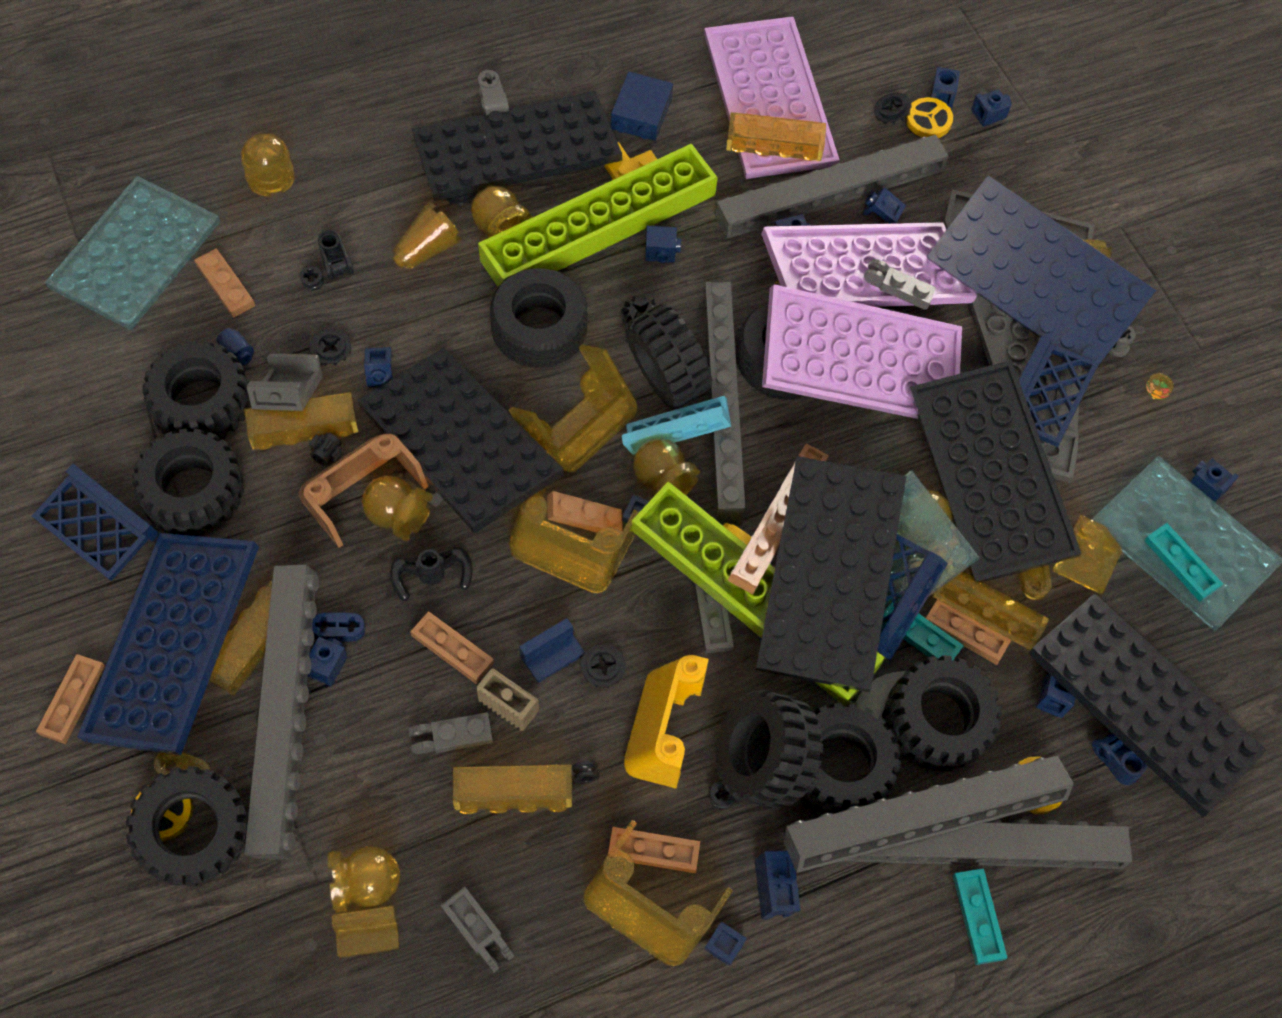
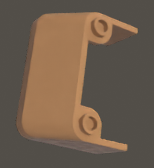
[299,434,429,548]

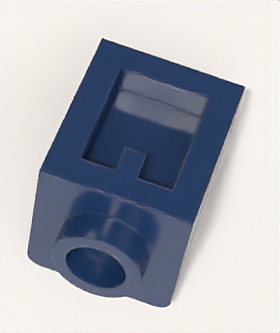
[862,187,906,224]
[364,347,393,387]

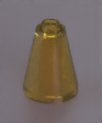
[392,202,462,270]

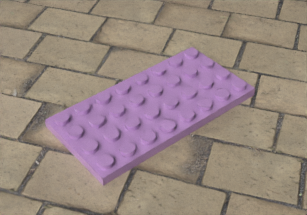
[704,17,839,179]
[761,223,977,307]
[762,284,962,419]

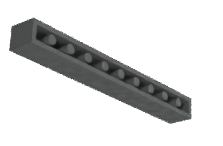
[715,135,949,239]
[703,282,745,523]
[244,565,319,859]
[784,756,1074,873]
[839,819,1132,869]

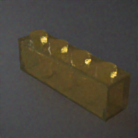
[726,112,826,161]
[245,392,358,450]
[932,565,1049,650]
[209,580,272,696]
[453,765,572,814]

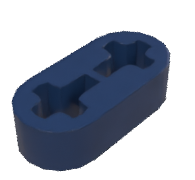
[312,613,366,642]

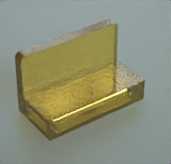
[332,906,399,958]

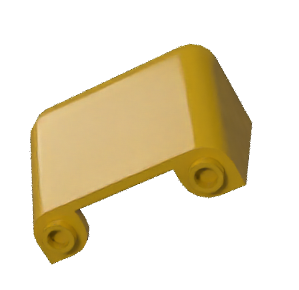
[624,655,709,789]

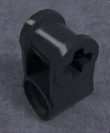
[318,230,354,281]

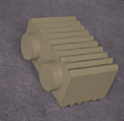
[477,668,539,731]

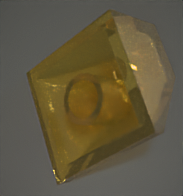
[1052,515,1122,595]

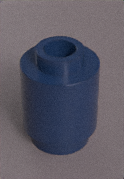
[216,328,254,366]

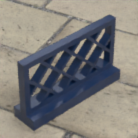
[1019,335,1099,447]
[32,464,160,581]
[877,534,948,660]

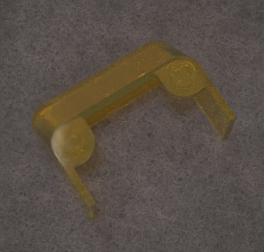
[509,345,637,472]
[509,487,639,593]
[583,820,733,966]

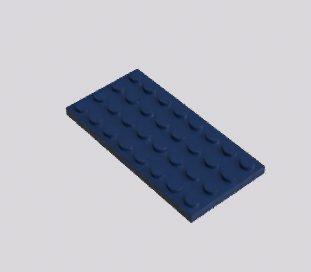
[927,176,1156,372]
[77,533,259,755]

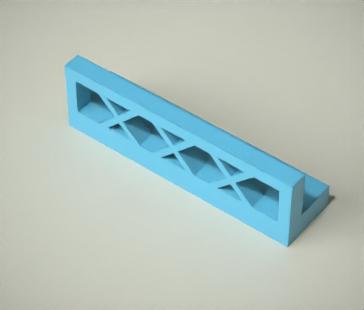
[622,396,731,455]

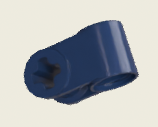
[1092,732,1147,785]

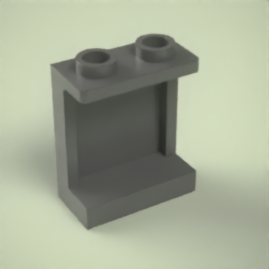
[247,354,323,411]

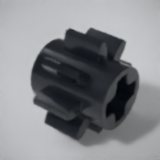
[308,433,343,466]

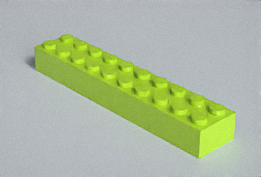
[478,144,718,287]
[632,482,885,707]

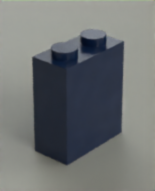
[611,71,673,141]

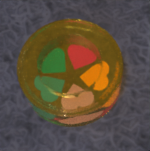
[1146,373,1174,400]

